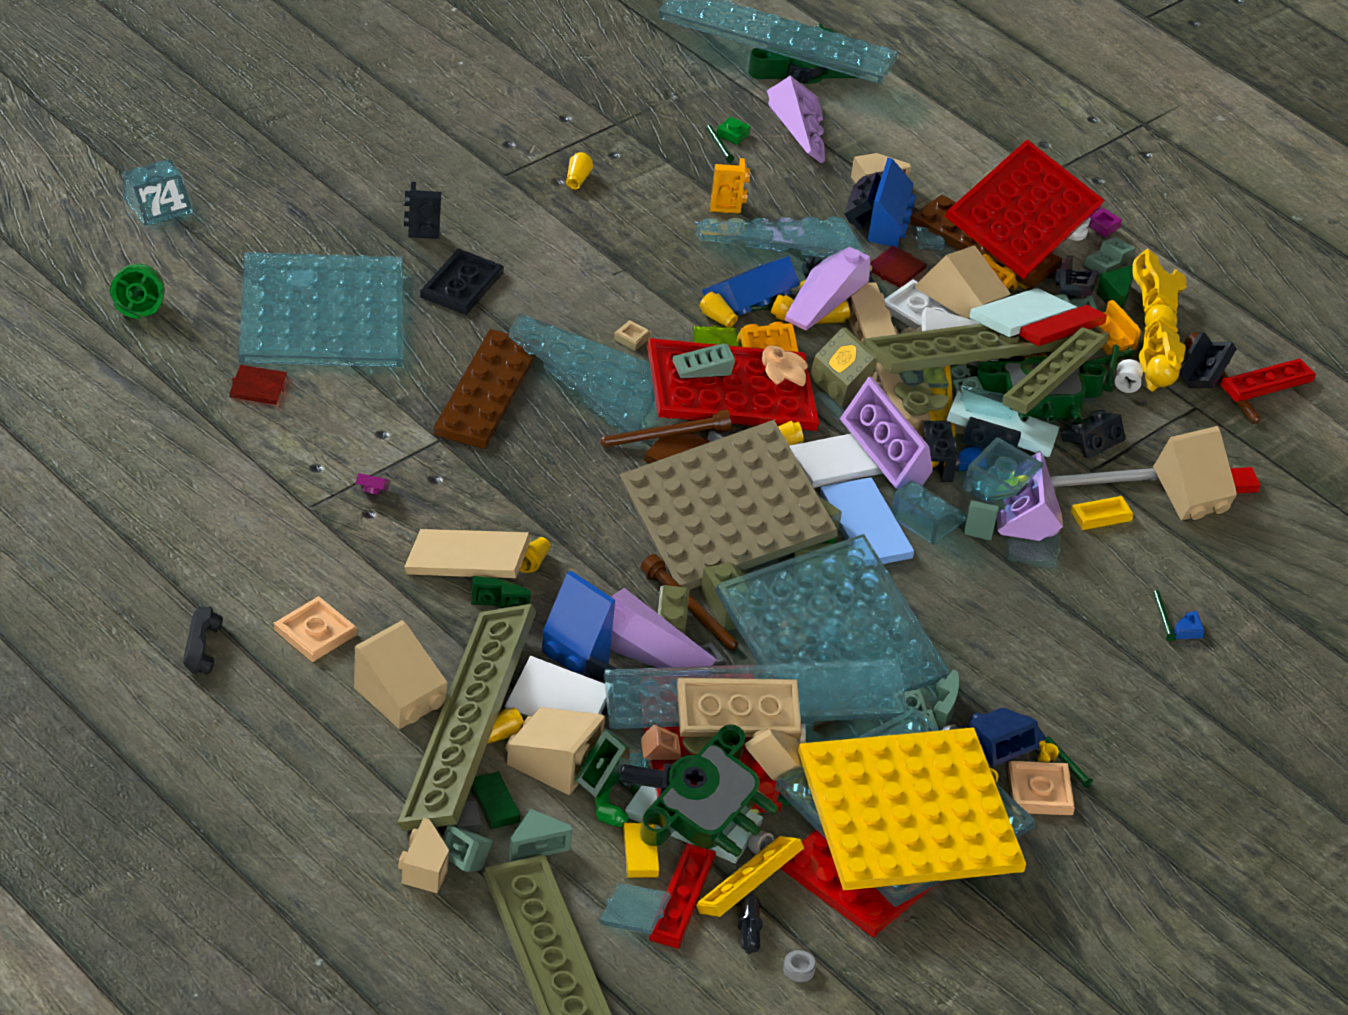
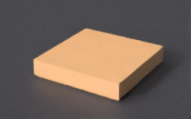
[274,596,358,662]
[1007,761,1075,815]

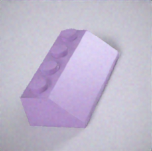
[840,377,933,492]

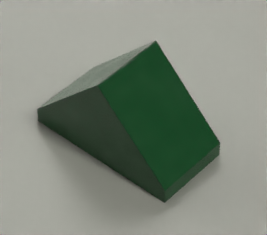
[1097,266,1133,310]
[575,729,630,798]

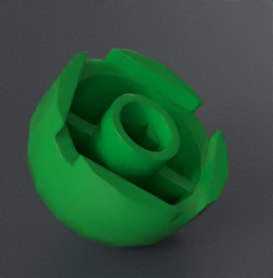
[109,263,165,319]

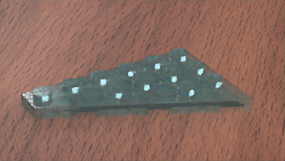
[695,217,866,257]
[508,313,655,433]

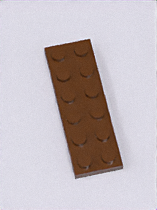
[910,195,1062,289]
[433,329,540,449]

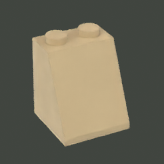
[915,245,1011,319]
[1153,426,1237,521]
[354,620,447,729]
[506,707,605,795]

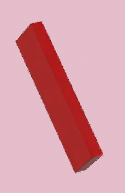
[1019,305,1107,347]
[1220,358,1316,402]
[649,843,716,949]

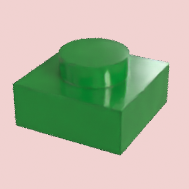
[717,117,751,145]

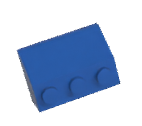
[868,158,916,247]
[702,256,800,316]

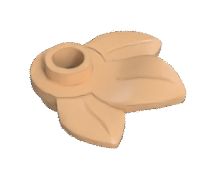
[762,345,808,386]

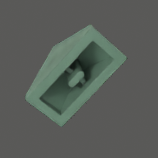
[964,500,999,540]
[509,809,572,862]
[442,825,493,872]

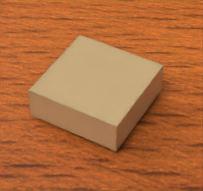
[614,320,651,351]

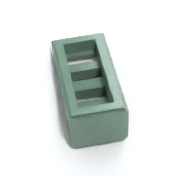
[672,344,735,378]

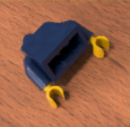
[969,708,1059,784]

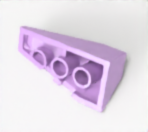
[767,76,825,163]
[785,247,871,331]
[997,451,1063,541]
[610,588,717,676]

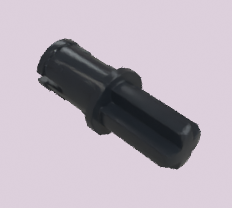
[738,895,763,954]

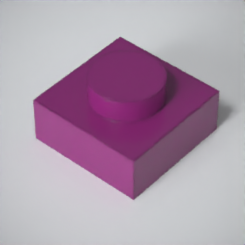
[1088,208,1122,237]
[356,473,390,495]

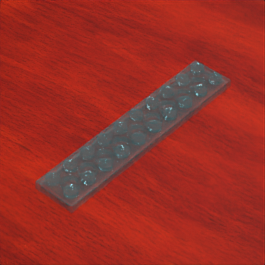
[658,0,898,84]
[604,660,907,729]

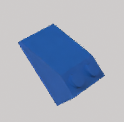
[542,571,615,675]

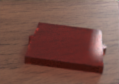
[870,246,927,288]
[229,365,287,405]

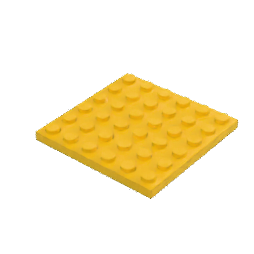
[798,728,1026,891]

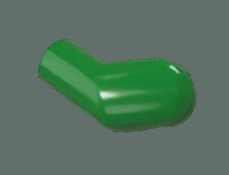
[594,791,629,827]

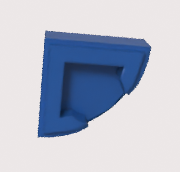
[959,446,984,471]
[1174,611,1204,639]

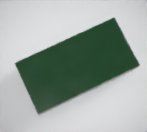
[471,771,520,829]

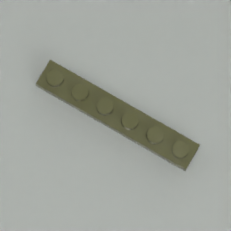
[1002,327,1105,414]

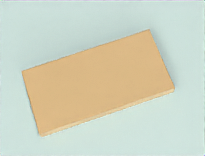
[404,529,531,578]
[677,678,802,738]

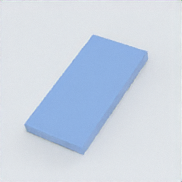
[819,477,914,568]

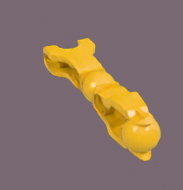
[1133,249,1187,392]

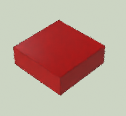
[1230,467,1261,494]

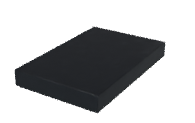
[420,248,504,315]

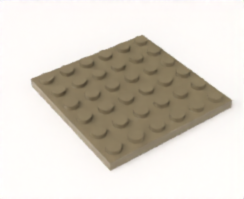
[619,420,838,590]

